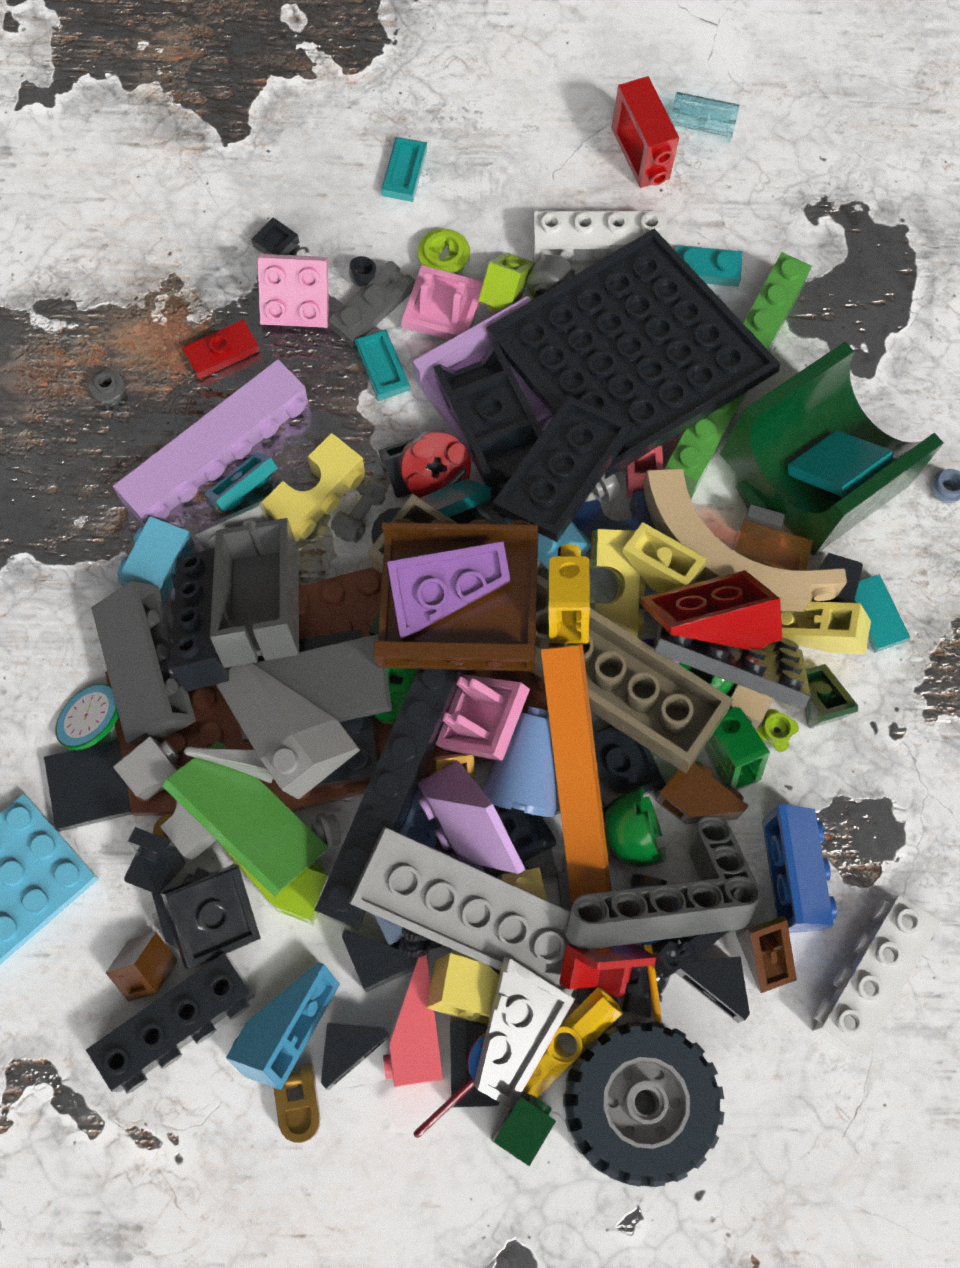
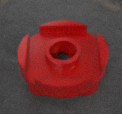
[399,430,471,498]

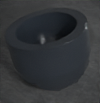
[349,256,376,287]

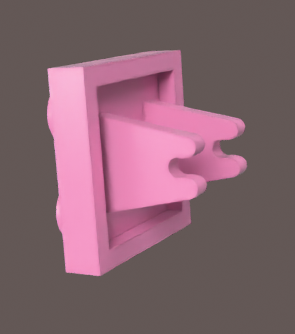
[258,254,329,328]
[401,265,483,340]
[436,675,530,761]

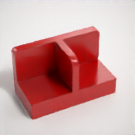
[559,944,656,997]

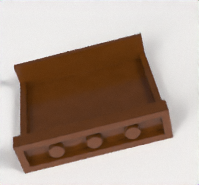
[373,519,538,671]

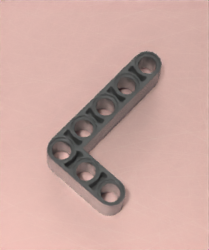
[566,816,761,950]

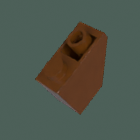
[655,761,749,824]

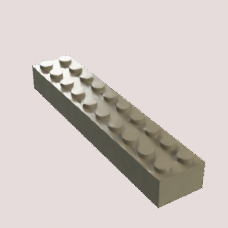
[368,494,733,774]

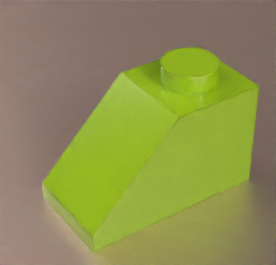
[478,252,536,313]

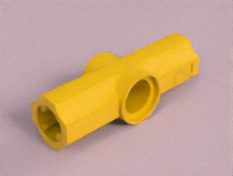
[524,987,624,1098]

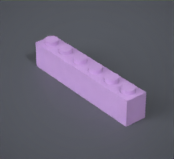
[113,359,308,526]

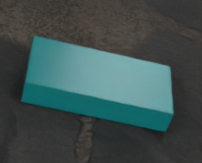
[381,137,427,202]
[354,329,410,401]
[419,479,492,518]
[853,574,911,653]

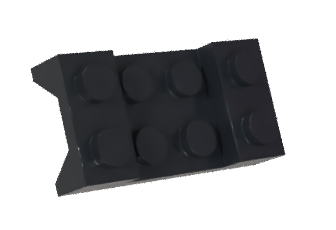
[433,342,543,488]

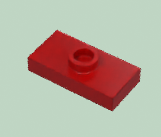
[182,320,260,380]

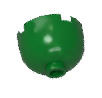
[604,788,666,868]

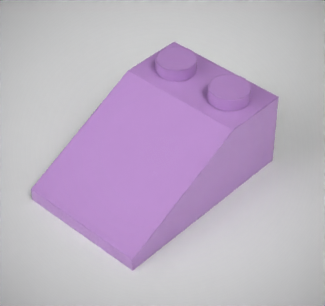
[417,761,525,874]

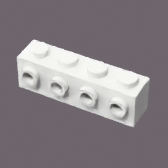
[532,209,668,264]
[812,894,941,1058]

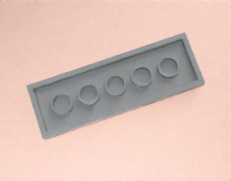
[349,826,574,996]

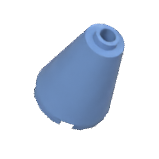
[482,706,557,817]

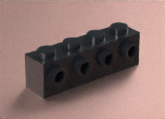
[167,548,229,692]
[86,953,255,1094]

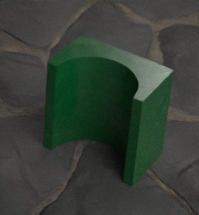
[720,341,944,556]

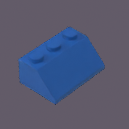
[762,804,837,933]

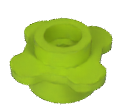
[756,709,799,752]

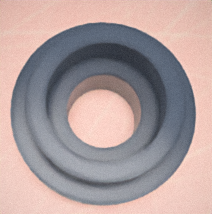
[930,469,960,503]

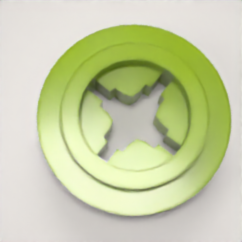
[417,229,470,274]

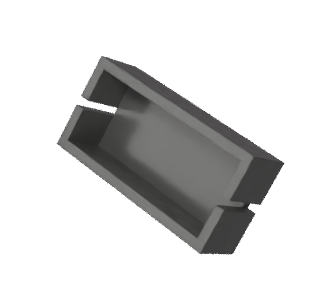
[210,518,299,668]

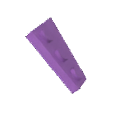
[387,542,510,640]

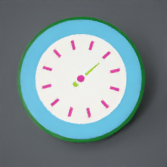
[55,683,119,750]

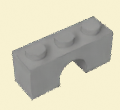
[113,737,216,860]

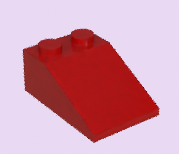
[640,570,783,650]

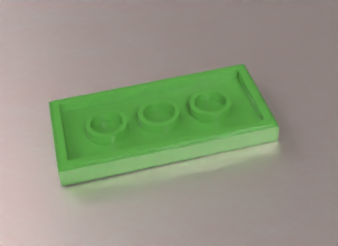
[162,740,328,897]

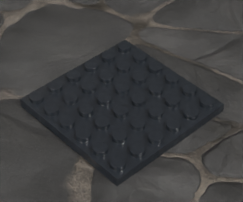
[486,228,781,479]

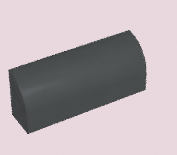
[91,581,196,744]

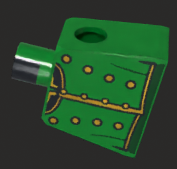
[704,707,770,790]

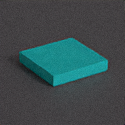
[787,431,893,498]

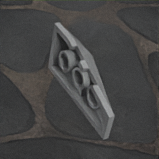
[216,663,360,799]

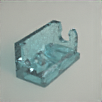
[670,92,740,143]

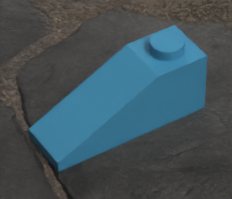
[226,962,340,1090]

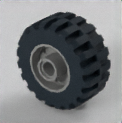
[563,1021,725,1187]

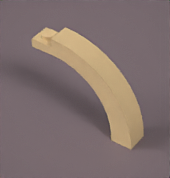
[643,469,847,611]

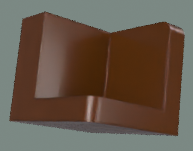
[106,932,177,1002]

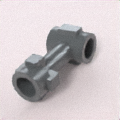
[331,479,387,543]

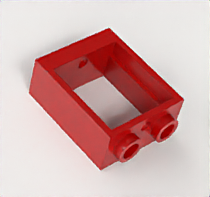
[611,76,679,188]

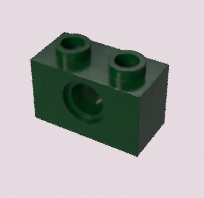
[491,1094,556,1166]

